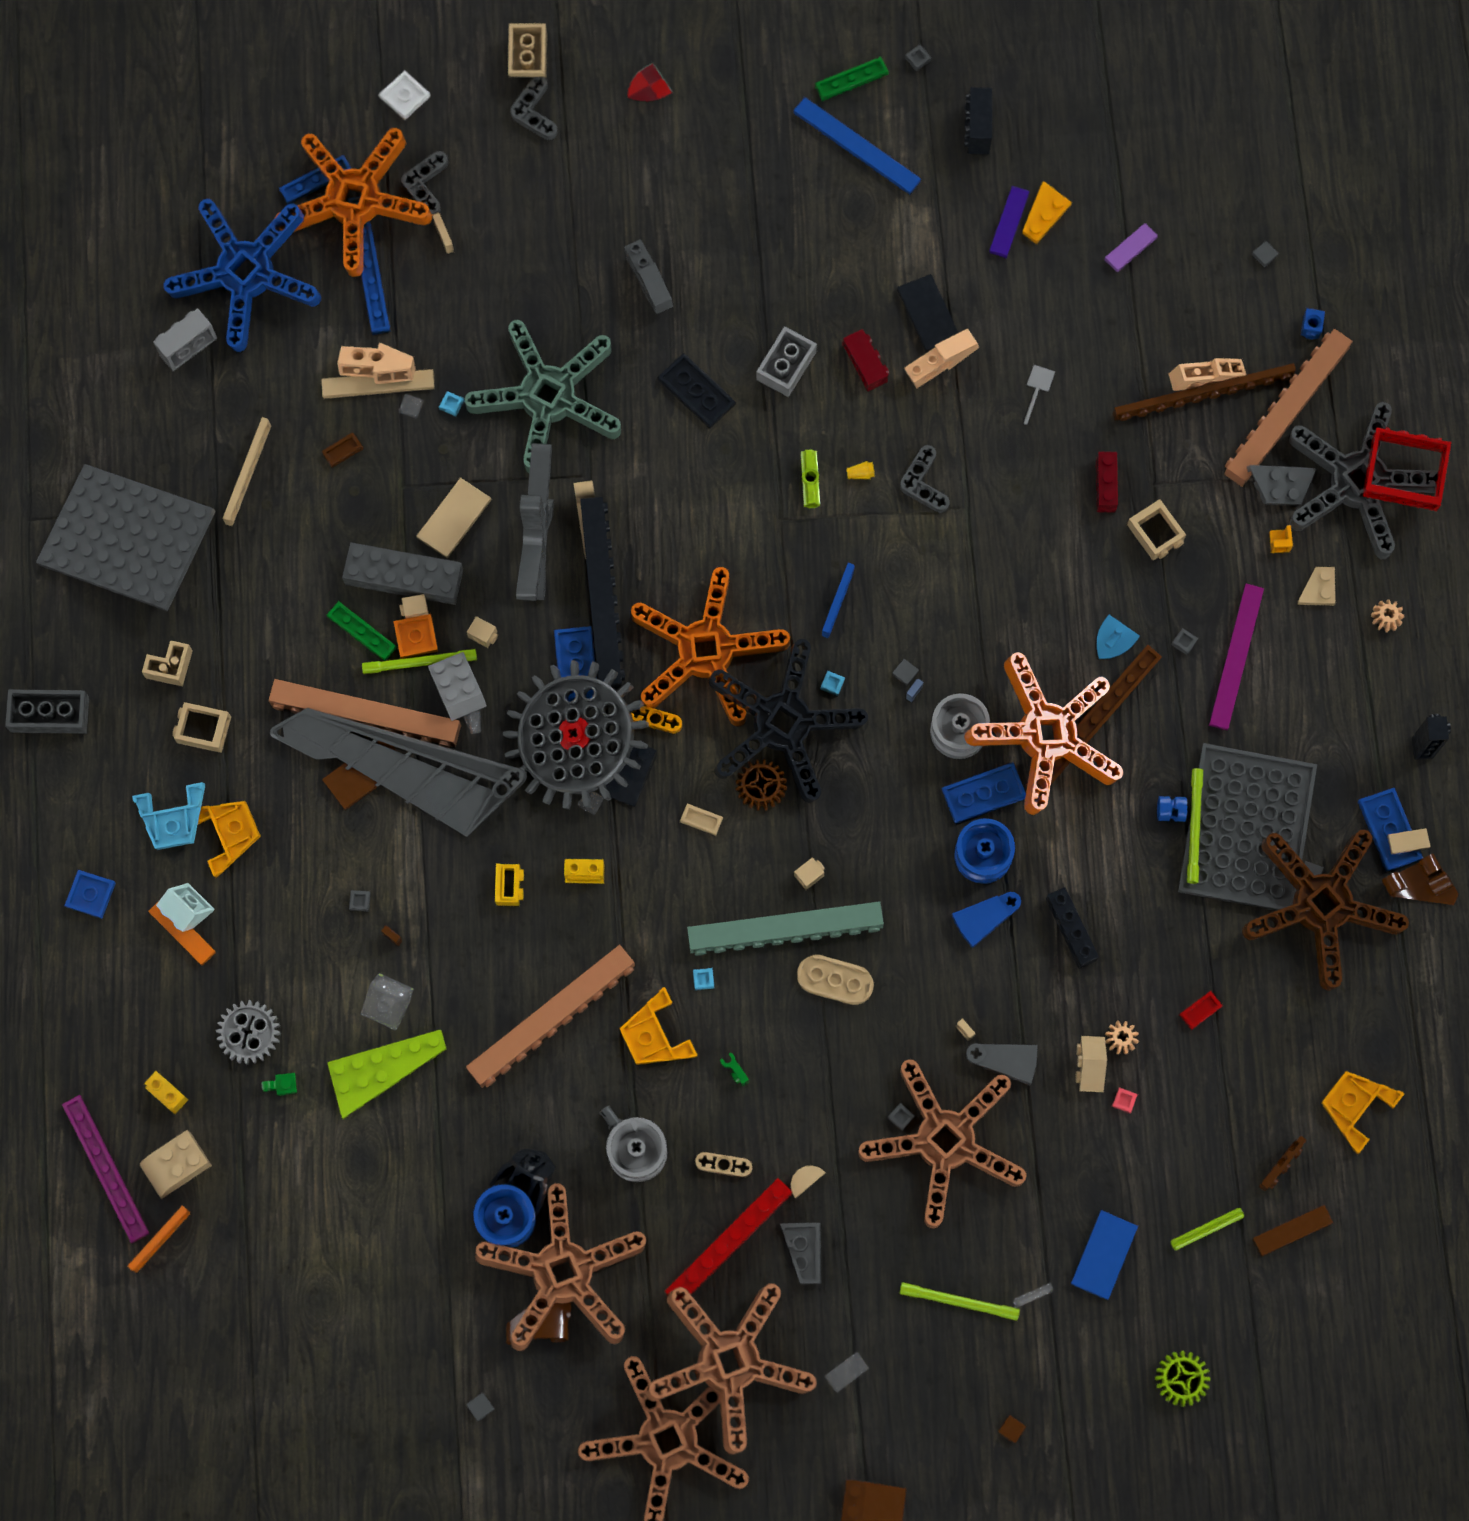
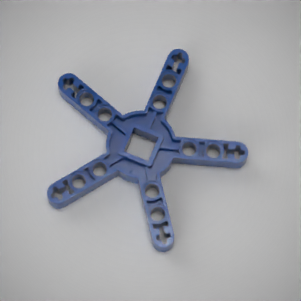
[164,199,321,352]

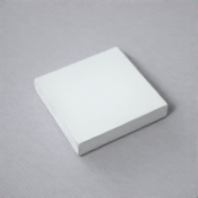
[379,71,431,120]

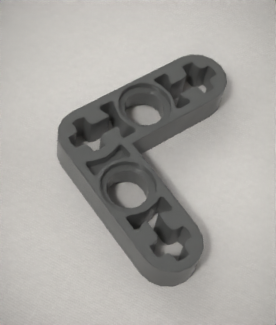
[511,77,557,140]
[402,151,448,217]
[900,445,950,513]

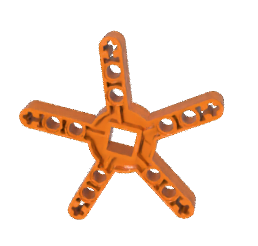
[275,128,432,277]
[631,567,790,726]
[964,652,1123,815]

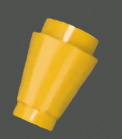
[847,461,875,479]

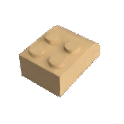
[508,24,547,77]
[140,1130,212,1199]

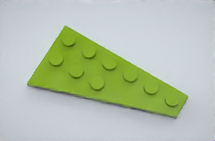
[327,1030,447,1119]

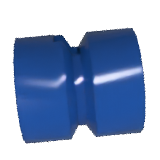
[1157,796,1187,822]

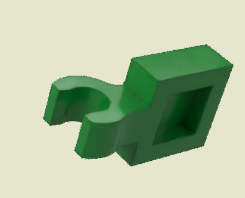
[720,1053,749,1087]
[262,1073,297,1096]

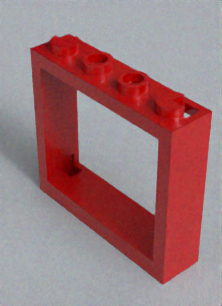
[1362,427,1451,511]

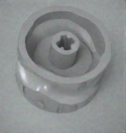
[930,693,990,759]
[607,1117,667,1182]

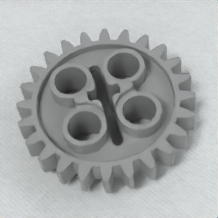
[216,1000,281,1064]

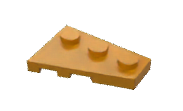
[1022,181,1072,244]

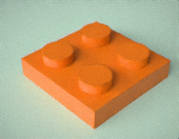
[393,614,438,659]

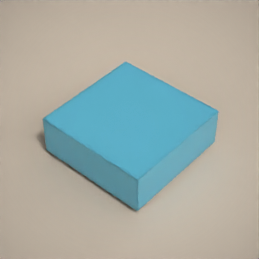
[439,391,464,416]
[820,671,845,696]
[693,968,714,990]

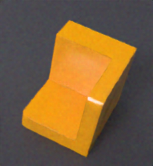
[1269,525,1293,553]

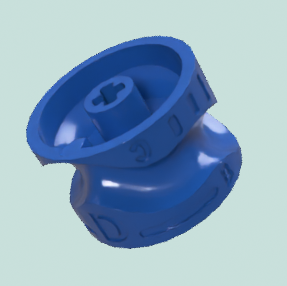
[954,818,1015,884]
[474,1185,536,1248]

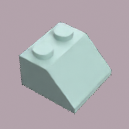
[156,883,215,932]

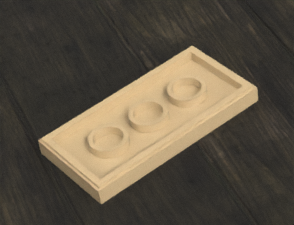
[416,478,491,558]

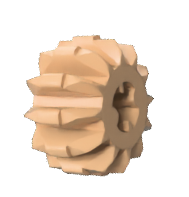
[1371,599,1404,632]
[1105,1021,1138,1054]

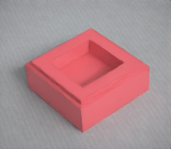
[1112,1088,1138,1113]

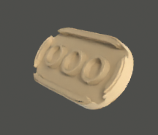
[797,955,874,1005]

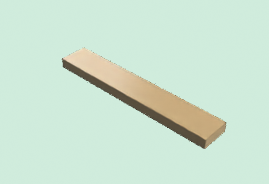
[322,369,435,398]
[223,417,271,526]

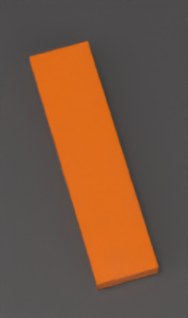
[148,900,216,966]
[128,1206,191,1273]

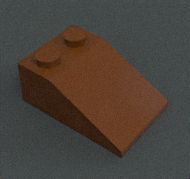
[841,1479,906,1521]

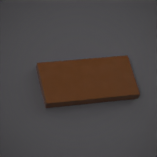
[322,741,397,810]

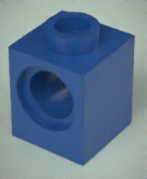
[1301,308,1325,339]

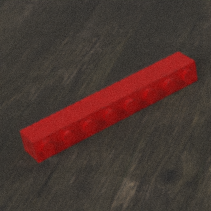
[665,1178,792,1301]

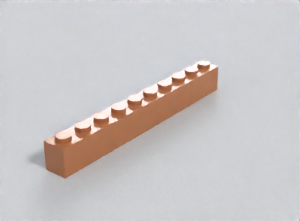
[1224,329,1353,487]
[268,679,461,748]
[466,945,635,1088]

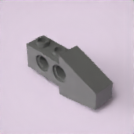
[624,239,673,314]

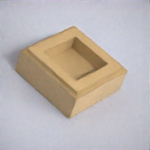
[956,1018,975,1041]

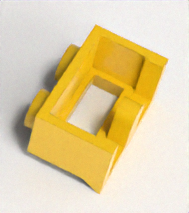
[564,859,604,884]
[495,864,524,906]
[145,1071,188,1114]

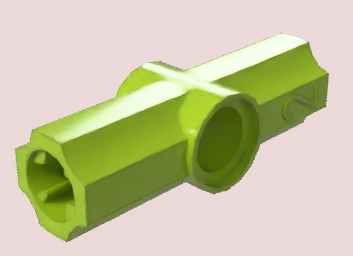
[801,450,820,508]

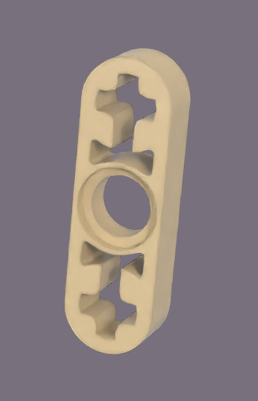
[695,1152,752,1178]

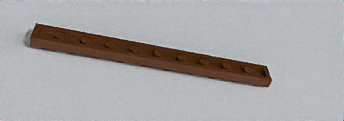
[1113,363,1296,421]
[1025,645,1162,789]

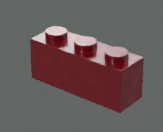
[842,329,889,391]
[1096,451,1118,513]

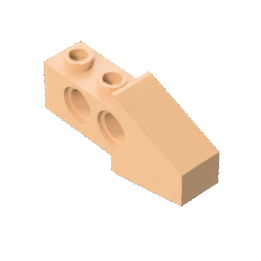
[904,329,979,388]
[337,343,415,384]
[1168,358,1246,391]

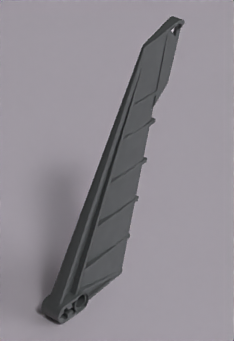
[270,708,527,837]

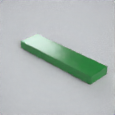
[815,57,889,101]
[326,601,397,661]

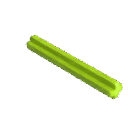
[1171,1208,1244,1250]

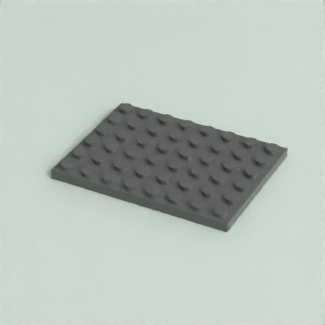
[36,464,216,611]
[1178,743,1317,911]

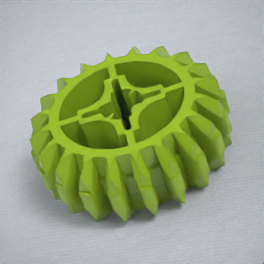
[1155,1351,1210,1406]

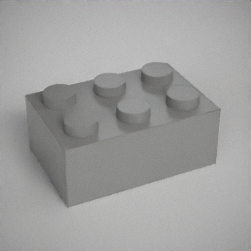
[153,308,217,371]
[756,326,817,397]
[428,652,487,721]

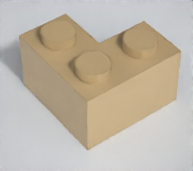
[142,640,192,687]
[1076,1036,1107,1092]

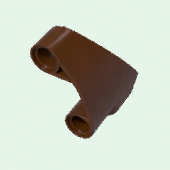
[1381,854,1459,905]
[506,1302,571,1345]

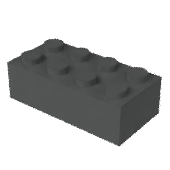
[5,689,89,734]

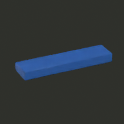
[279,155,351,204]
[822,563,855,638]

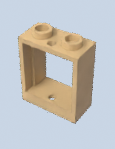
[1127,499,1186,560]
[173,702,231,753]

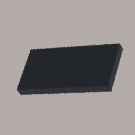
[897,274,958,353]
[657,353,736,429]

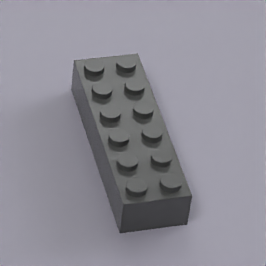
[342,543,463,605]

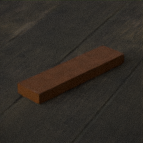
[1252,1205,1333,1257]

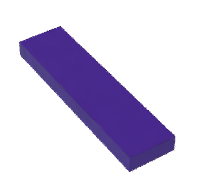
[989,186,1030,258]

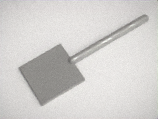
[1024,365,1055,424]

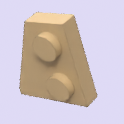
[1298,567,1335,606]

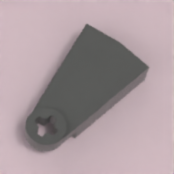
[966,1044,1038,1085]

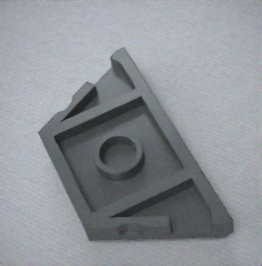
[1247,465,1316,506]

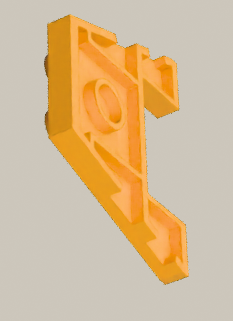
[198,801,261,877]
[620,987,697,1065]
[1321,1071,1405,1154]

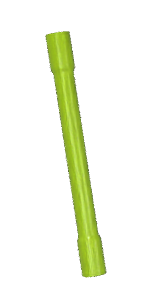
[362,649,477,674]
[1187,768,1204,884]
[900,1282,1020,1321]

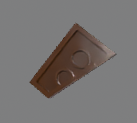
[1259,1136,1307,1191]

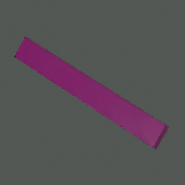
[1209,584,1264,730]
[62,1095,150,1244]

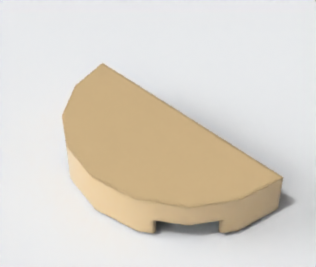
[791,1166,826,1199]

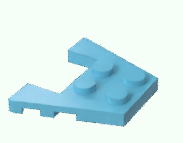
[132,782,205,850]

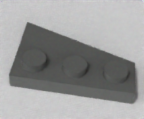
[780,1223,821,1284]

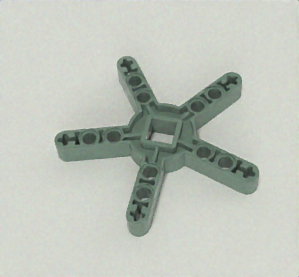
[465,320,621,473]

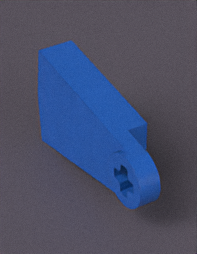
[952,892,1021,948]

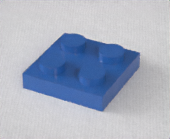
[64,870,116,919]

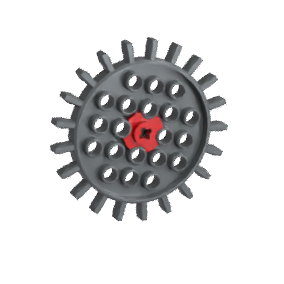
[503,660,649,810]

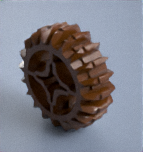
[735,759,787,811]

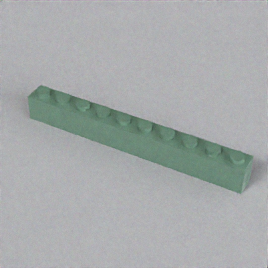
[687,902,884,956]

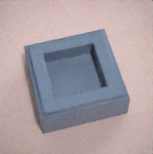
[906,679,924,702]

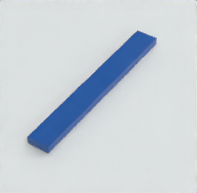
[794,98,921,195]
[348,196,391,335]

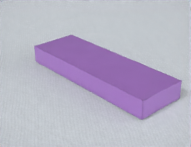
[1105,223,1158,272]

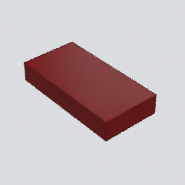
[1179,991,1223,1030]

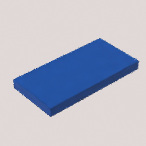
[554,626,597,702]
[941,762,1026,824]
[1358,788,1423,872]
[1071,1210,1138,1300]

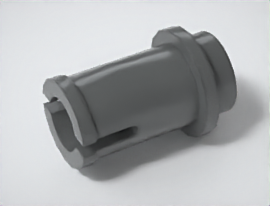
[599,1105,622,1130]

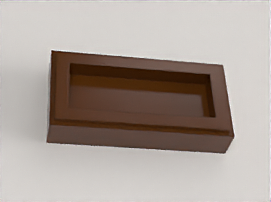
[321,432,363,468]

